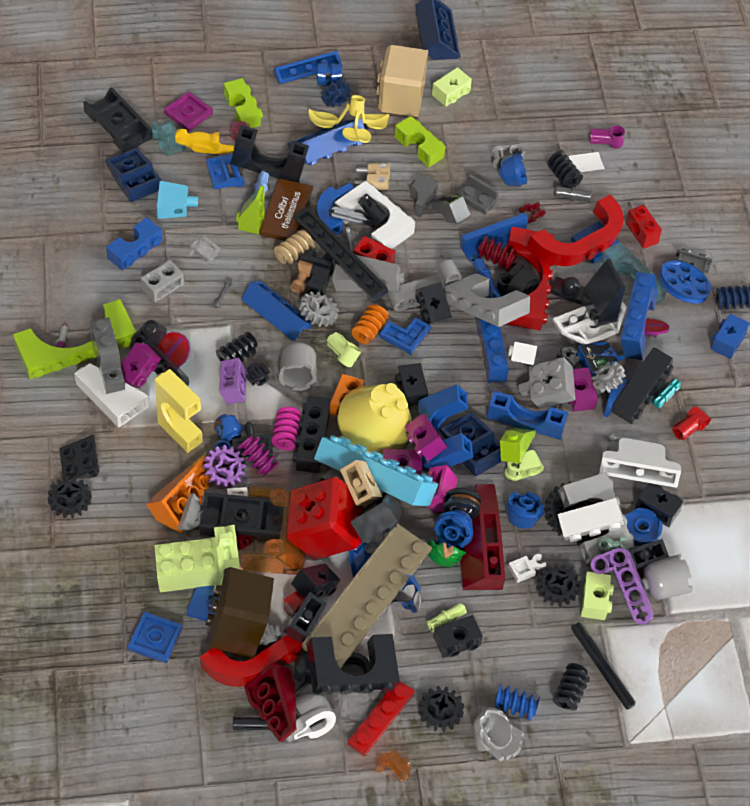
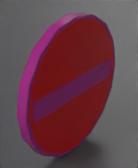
[645,318,669,338]
[158,332,190,368]

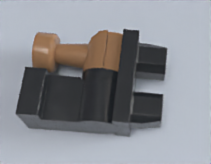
[290,249,333,296]

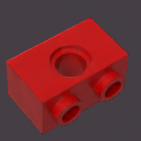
[625,205,662,249]

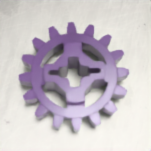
[202,445,246,489]

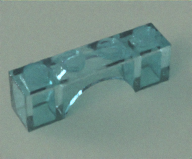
[601,242,667,305]

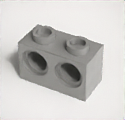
[140,260,184,303]

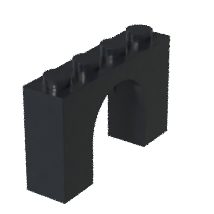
[231,125,309,183]
[307,634,400,696]

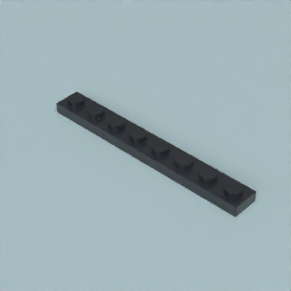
[294,207,389,302]

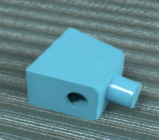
[157,181,199,219]

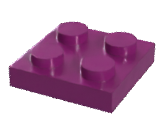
[164,91,213,132]

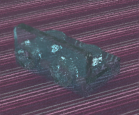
[152,121,186,157]

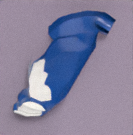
[349,541,421,613]

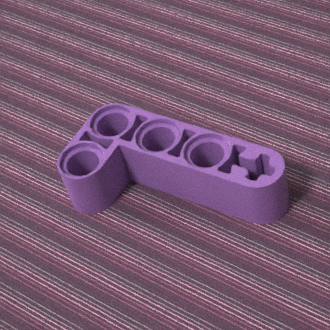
[591,548,654,625]

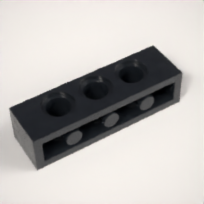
[293,396,331,473]

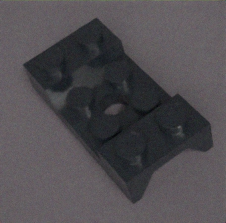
[83,87,153,153]
[199,492,284,543]

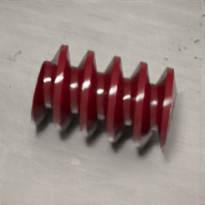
[477,236,518,271]

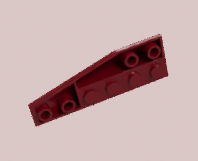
[460,484,505,590]

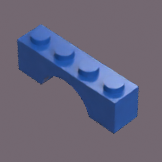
[476,317,509,383]
[487,391,568,440]

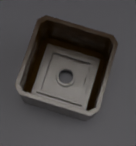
[205,567,274,658]

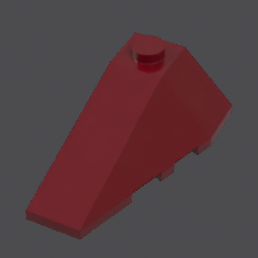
[244,662,297,742]

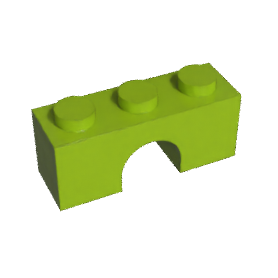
[223,78,263,128]
[394,116,446,168]

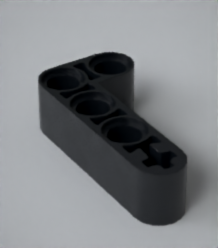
[130,320,189,386]

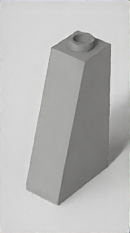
[332,255,404,291]

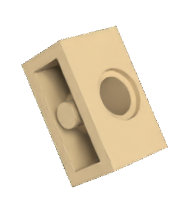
[340,460,382,507]

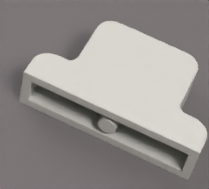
[599,438,681,488]

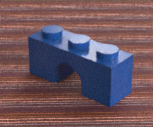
[106,217,162,271]

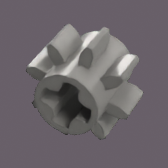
[259,623,282,649]

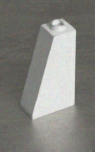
[75,363,149,428]

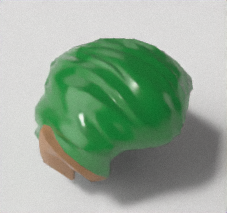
[427,540,466,568]

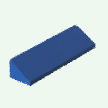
[273,50,342,85]

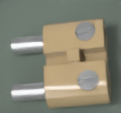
[355,163,391,190]

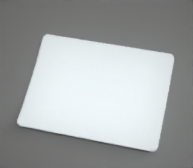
[569,152,605,172]

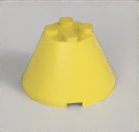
[337,383,412,454]

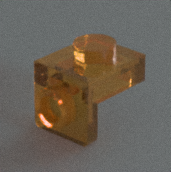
[376,750,410,782]

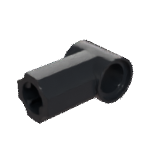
[497,262,524,296]

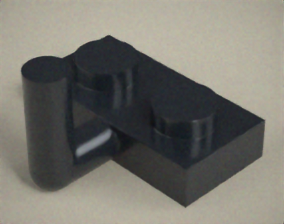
[231,421,273,458]

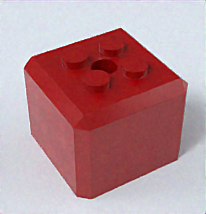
[286,476,364,560]

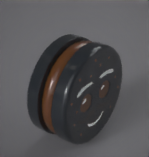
[443,488,482,519]

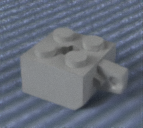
[518,357,575,408]

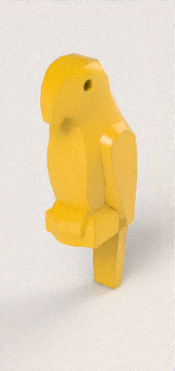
[175,129,234,154]

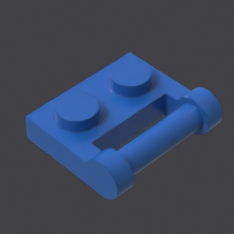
[206,154,245,190]

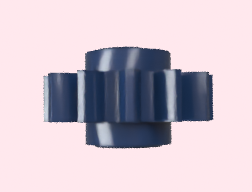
[321,80,351,108]

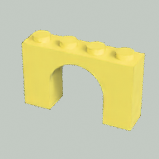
[154,369,203,453]

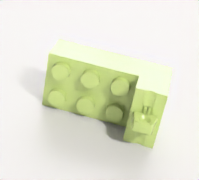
[155,525,240,592]

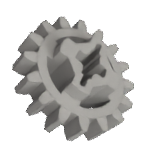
[298,292,339,327]

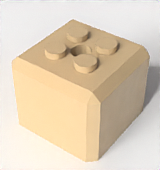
[377,45,428,117]

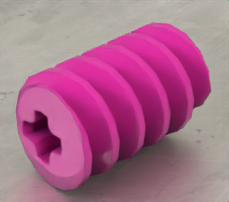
[271,407,301,451]

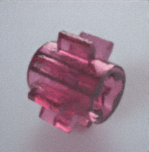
[229,120,250,141]

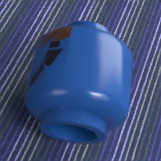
[214,414,243,444]

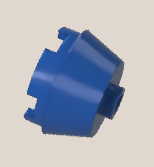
[499,153,527,187]
[506,491,545,529]
[434,509,473,548]

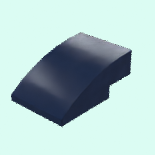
[105,147,161,202]
[440,412,503,477]

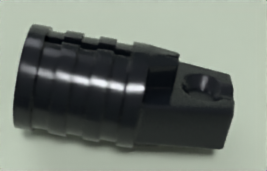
[358,194,390,226]

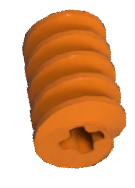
[351,304,389,345]

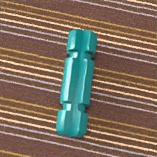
[652,379,681,408]

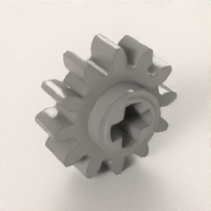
[592,361,626,393]

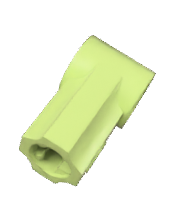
[327,332,362,367]

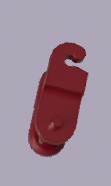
[519,202,546,223]

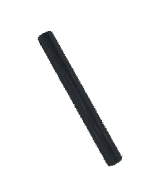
[572,622,636,710]

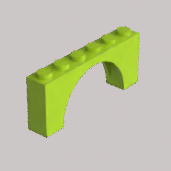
[13,299,136,379]

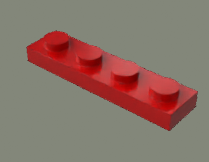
[348,681,415,757]

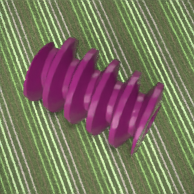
[237,433,279,477]

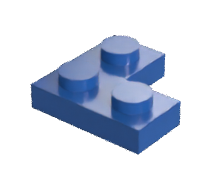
[379,317,431,355]

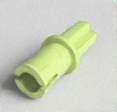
[426,603,467,633]

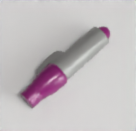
[55,325,68,348]

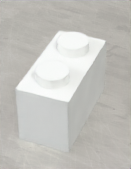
[508,342,537,366]

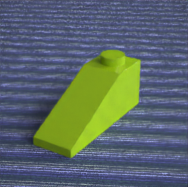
[236,186,264,235]
[500,428,536,463]

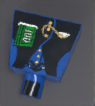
[577,342,624,382]

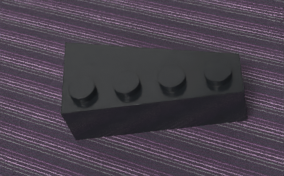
[612,347,674,424]

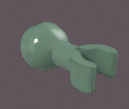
[598,536,630,553]

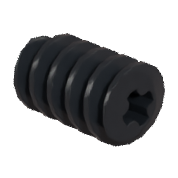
[548,150,583,188]
[215,331,258,362]
[552,663,590,711]

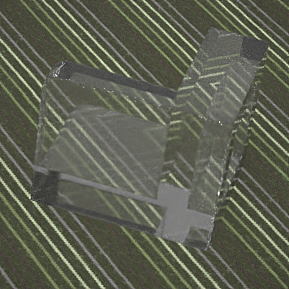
[341,692,369,722]

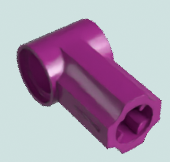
[590,125,625,149]

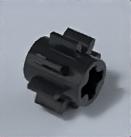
[245,362,270,386]

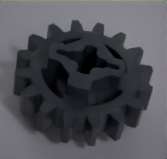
[47,477,92,518]
[536,563,581,607]
[418,686,464,732]

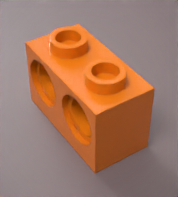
[330,374,364,416]

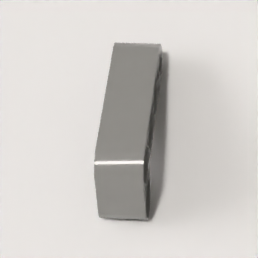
[387,260,461,311]

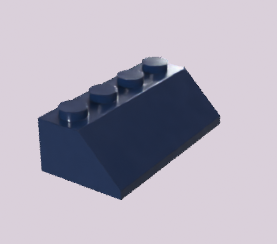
[415,0,461,60]

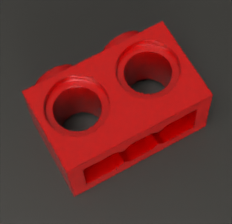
[353,236,396,264]

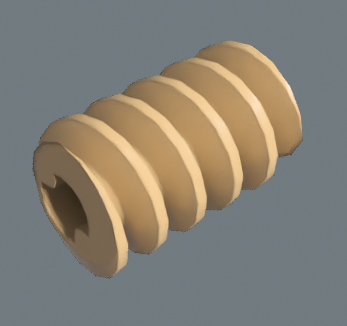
[274,230,315,264]

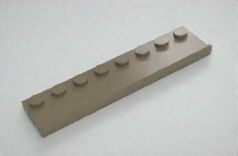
[302,523,432,669]

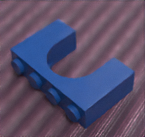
[621,272,658,360]
[418,384,473,470]

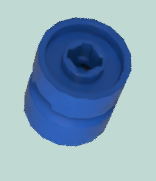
[317,63,342,86]

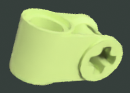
[504,450,544,481]

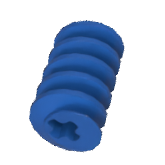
[494,683,541,721]

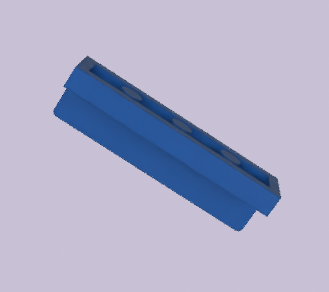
[460,213,528,262]
[242,281,312,341]

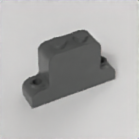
[88,317,125,394]

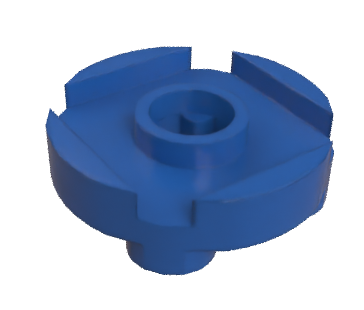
[625,508,663,546]

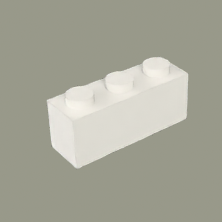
[558,498,624,542]

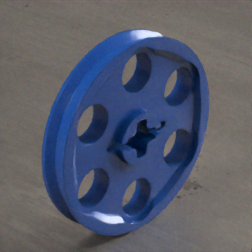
[658,260,711,304]

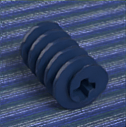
[716,285,750,310]

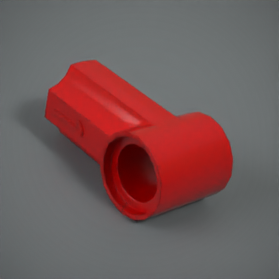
[672,406,711,441]

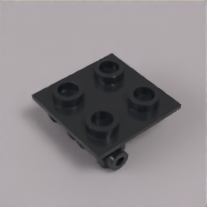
[59,435,100,482]

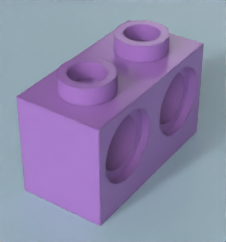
[219,358,247,405]

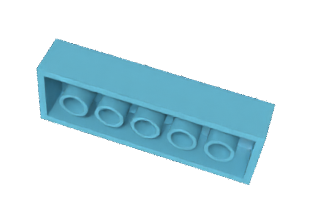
[314,435,438,506]

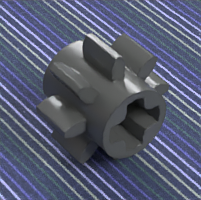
[555,346,580,369]

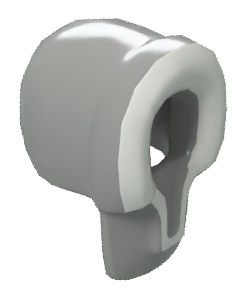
[286,692,336,742]

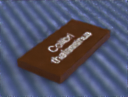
[259,178,313,241]

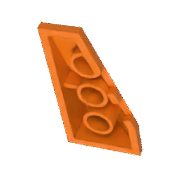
[146,455,213,533]

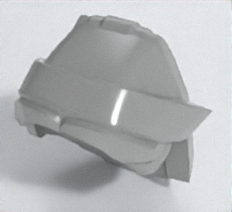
[472,707,524,762]

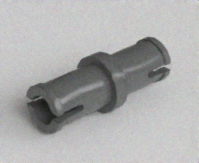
[555,186,592,202]

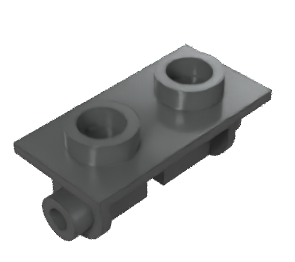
[674,248,712,273]

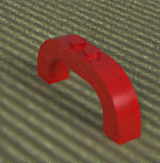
[527,194,624,267]
[200,591,313,687]

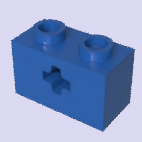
[711,314,750,359]

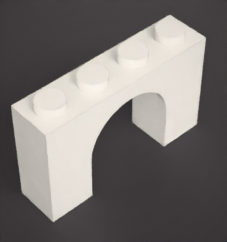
[334,181,415,249]

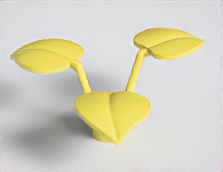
[308,95,389,143]

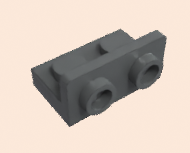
[457,174,499,214]

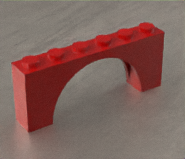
[506,227,554,331]

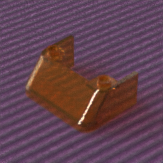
[242,485,305,575]

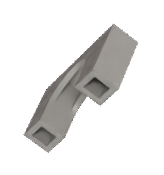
[445,273,530,327]
[558,472,634,565]

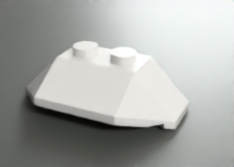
[553,301,626,344]

